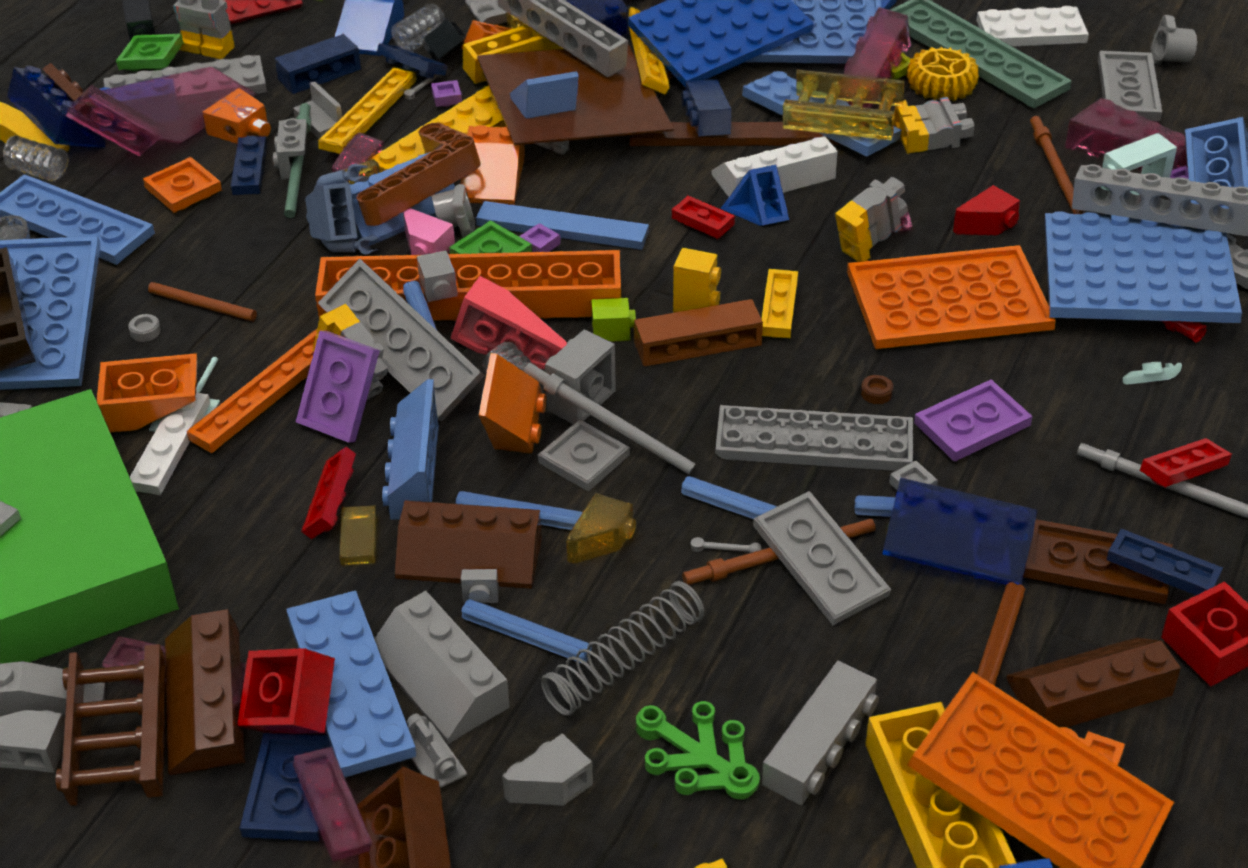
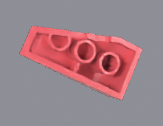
[450,276,567,370]

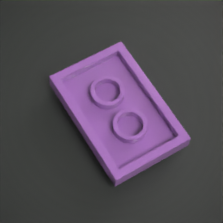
[296,331,380,443]
[914,380,1033,462]

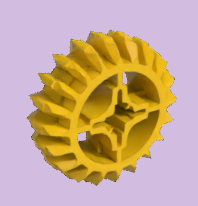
[907,46,979,101]

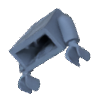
[306,164,379,255]

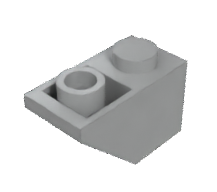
[503,733,593,805]

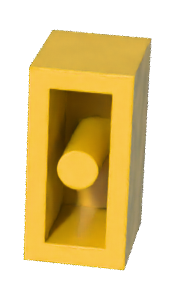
[673,248,721,313]

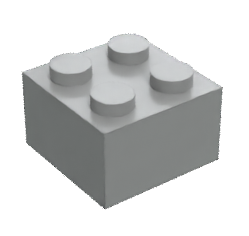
[545,330,616,424]

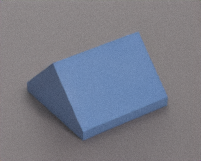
[510,71,578,118]

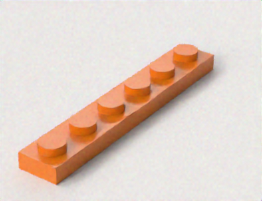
[187,329,317,453]

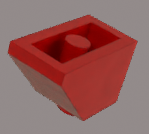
[953,185,1020,235]

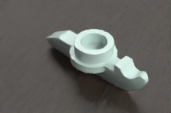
[1123,362,1182,385]

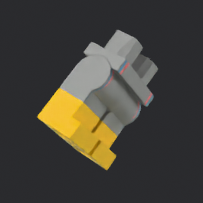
[173,0,235,59]
[894,97,974,154]
[835,177,908,262]
[312,304,388,400]

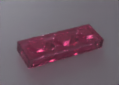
[293,747,372,862]

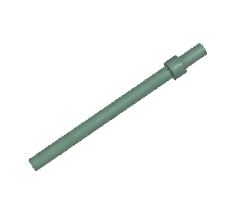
[284,103,312,218]

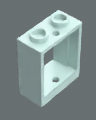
[1101,133,1177,196]

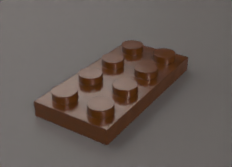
[1023,519,1173,604]

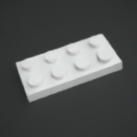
[977,6,1089,46]

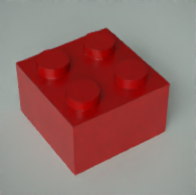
[1161,582,1248,686]
[237,648,335,734]

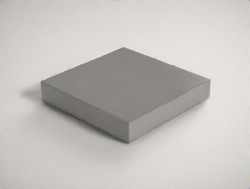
[538,420,630,491]

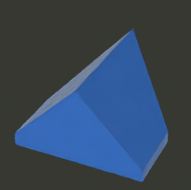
[721,164,789,226]

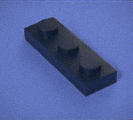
[376,43,448,78]
[231,136,267,195]
[1106,529,1223,595]

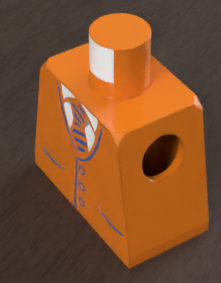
[202,88,271,144]

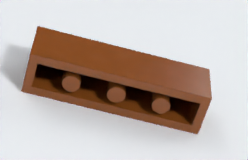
[634,299,763,366]

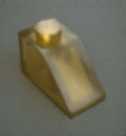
[566,493,636,564]

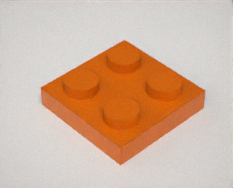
[143,157,222,213]

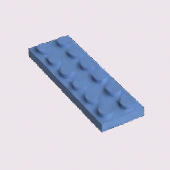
[742,71,902,156]
[0,174,155,265]
[286,591,416,778]

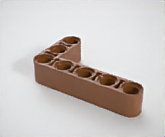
[357,123,481,226]

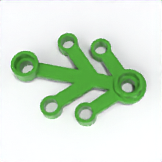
[636,701,760,799]

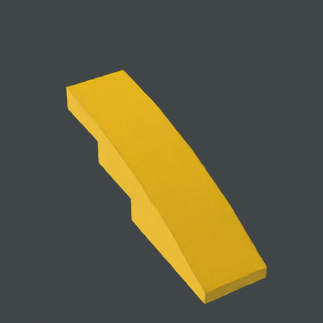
[0,102,69,164]

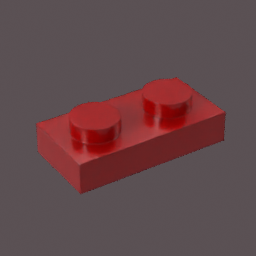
[672,195,735,239]

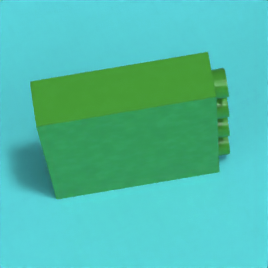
[0,389,179,664]

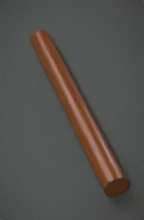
[148,282,257,322]

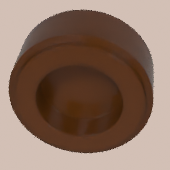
[861,375,893,404]

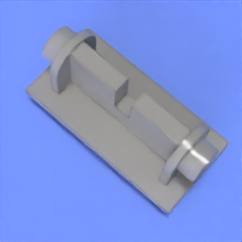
[407,714,467,788]

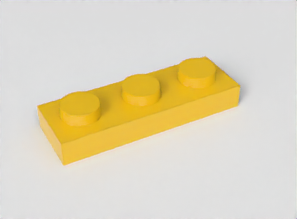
[761,269,798,338]

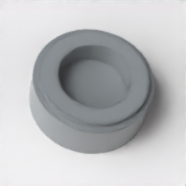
[128,314,161,342]

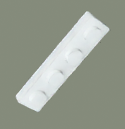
[130,393,211,495]

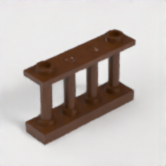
[56,644,166,805]

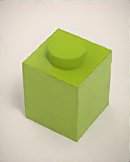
[591,298,636,342]

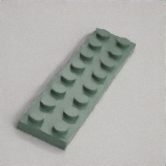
[884,0,1072,108]

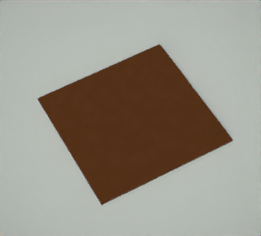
[477,44,674,145]

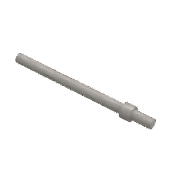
[524,363,695,475]
[1077,443,1248,519]

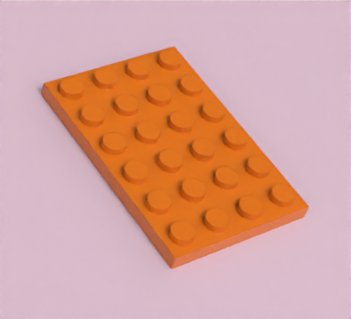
[847,245,1056,349]
[907,672,1174,868]

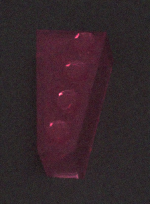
[833,7,911,112]
[1065,97,1188,171]

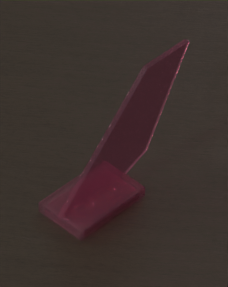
[66,66,257,156]

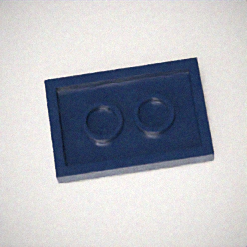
[240,733,336,841]

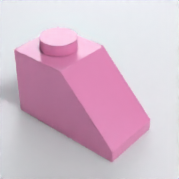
[403,208,455,255]

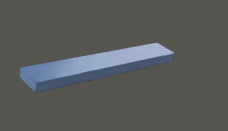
[476,201,649,250]

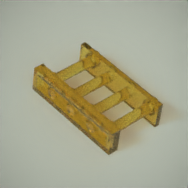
[783,70,904,140]

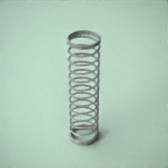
[541,581,704,716]

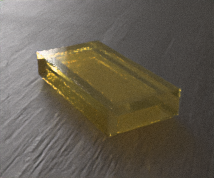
[340,505,377,565]

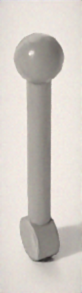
[404,74,444,100]
[691,537,762,553]

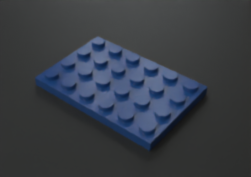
[628,0,814,88]

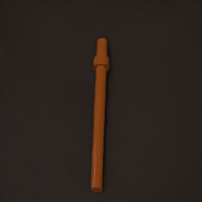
[1030,116,1086,214]
[682,518,876,585]

